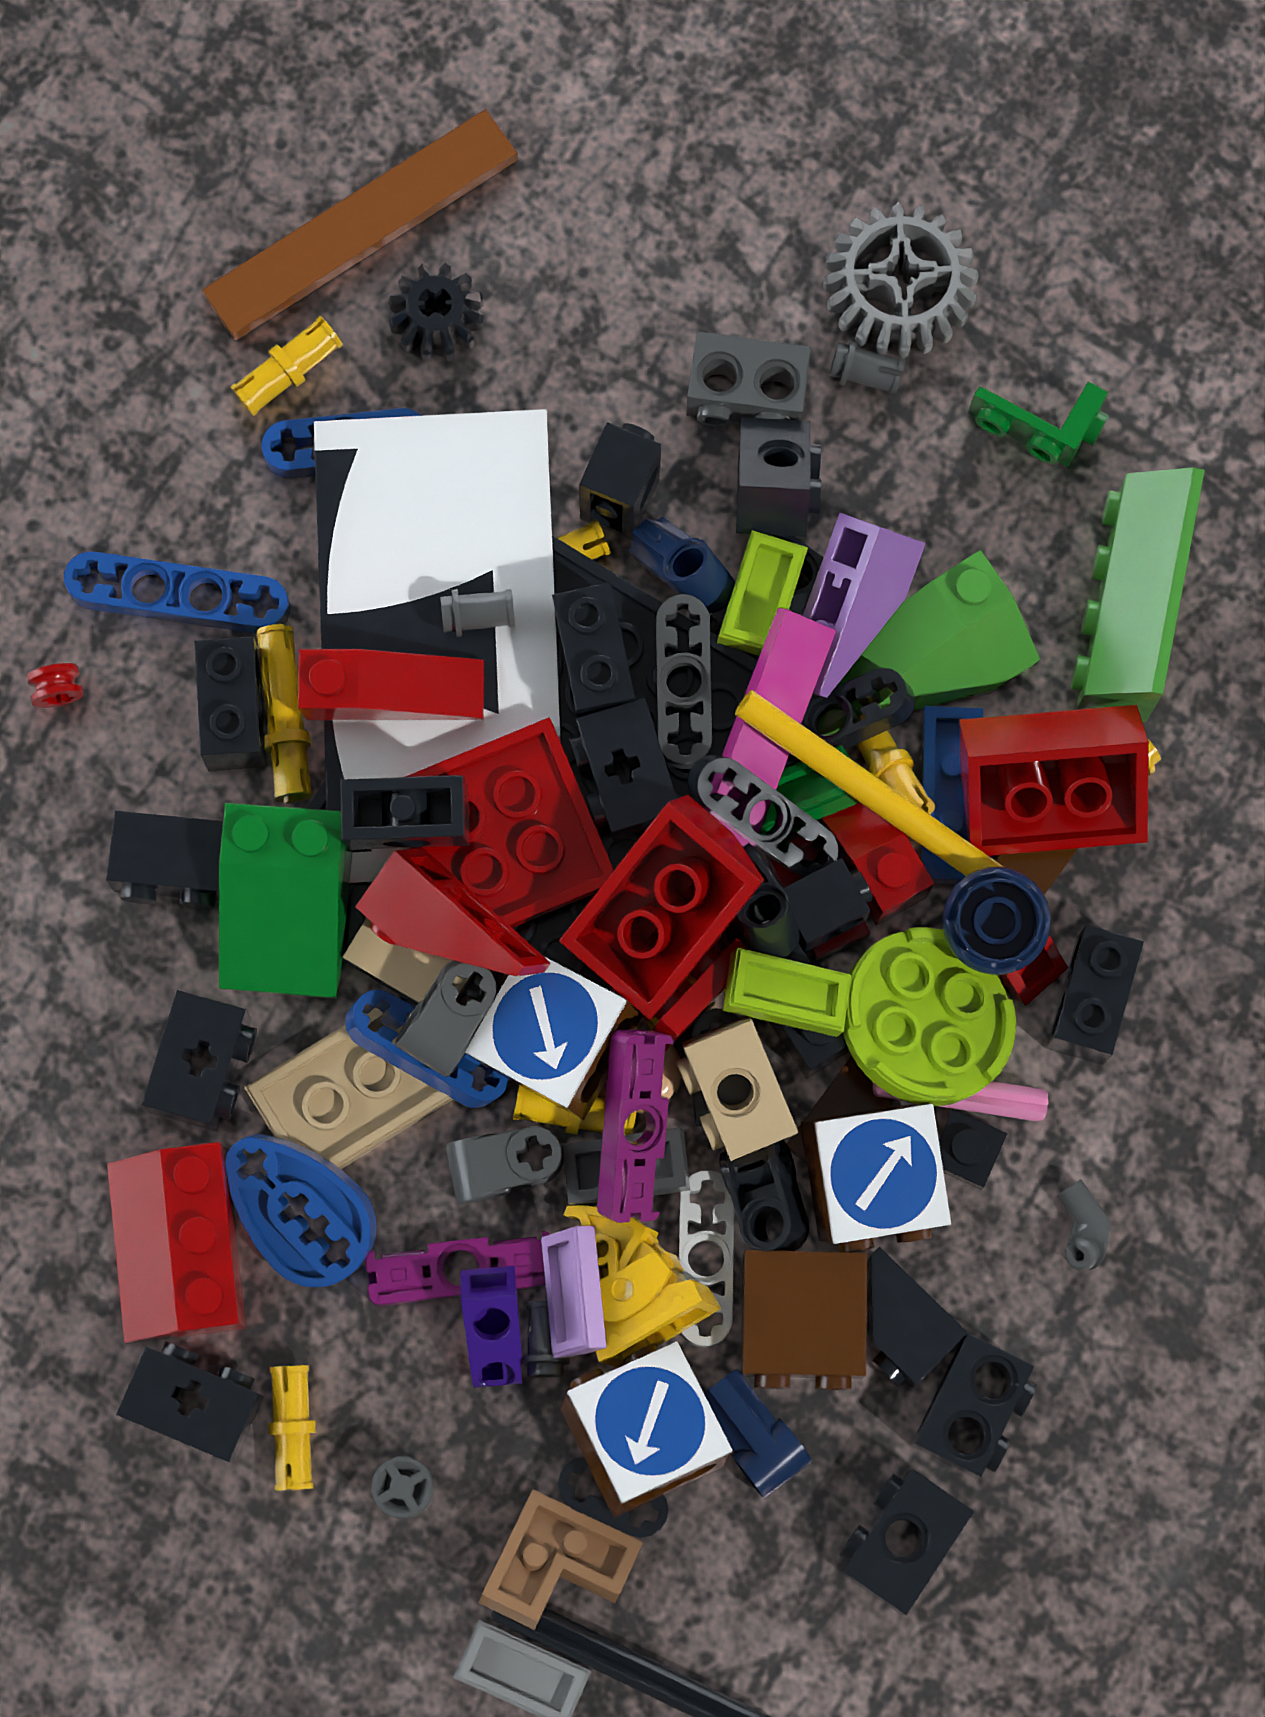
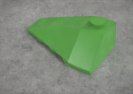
[811,550,1040,736]

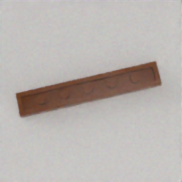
[202,109,518,341]

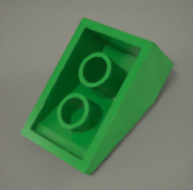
[219,803,353,999]

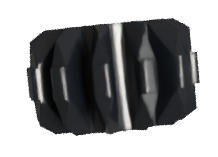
[388,262,485,363]

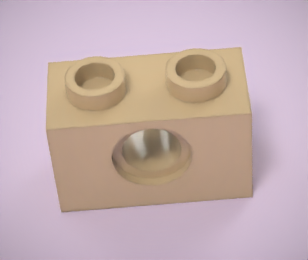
[676,1016,799,1161]

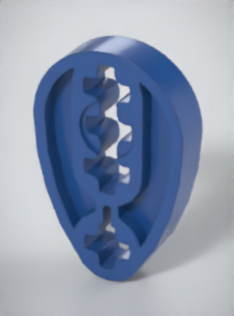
[225,1134,377,1287]

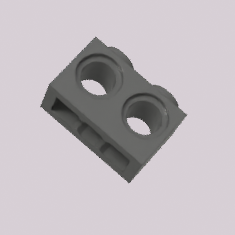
[686,332,811,427]

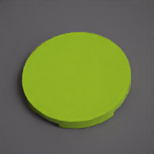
[843,927,1016,1106]

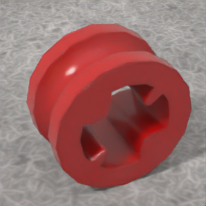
[26,663,84,708]

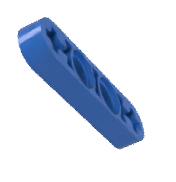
[64,552,290,633]

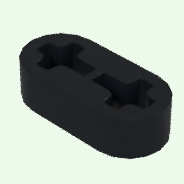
[558,1457,669,1538]

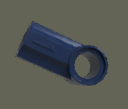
[629,517,735,614]
[704,1369,813,1499]

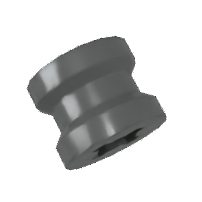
[371,1456,435,1519]

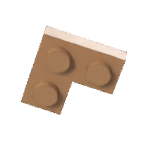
[479,1489,643,1630]

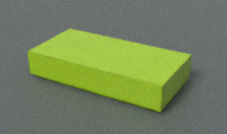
[717,530,808,656]
[722,948,851,1037]

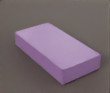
[541,1226,606,1358]

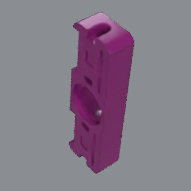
[597,1030,673,1223]
[365,1231,550,1307]

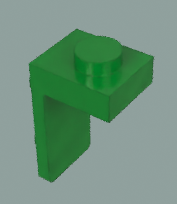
[968,381,1109,467]

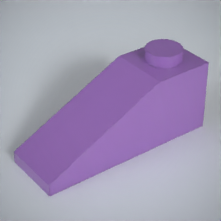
[803,513,926,698]

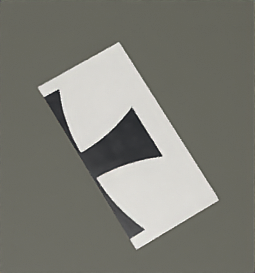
[314,409,561,883]

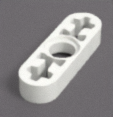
[679,1170,734,1348]

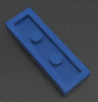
[920,706,983,884]

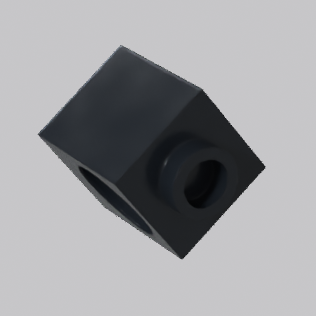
[783,858,873,953]

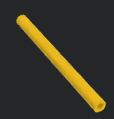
[735,690,1004,876]

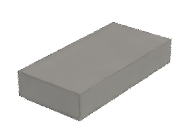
[453,1620,591,1717]

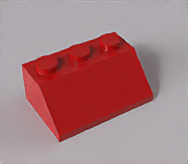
[959,705,1149,856]
[559,795,764,1020]
[107,1142,246,1344]

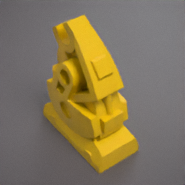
[556,1205,722,1368]

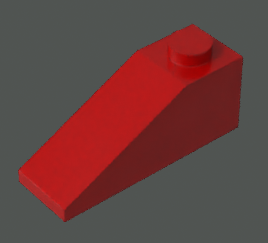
[298,649,484,720]
[816,803,935,926]
[356,848,551,977]

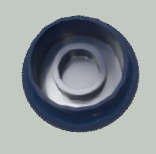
[942,867,1051,975]

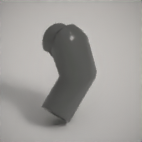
[1057,1179,1112,1271]

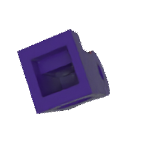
[460,1266,522,1388]

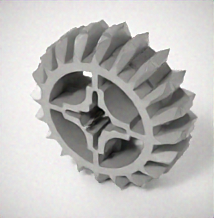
[823,202,978,358]

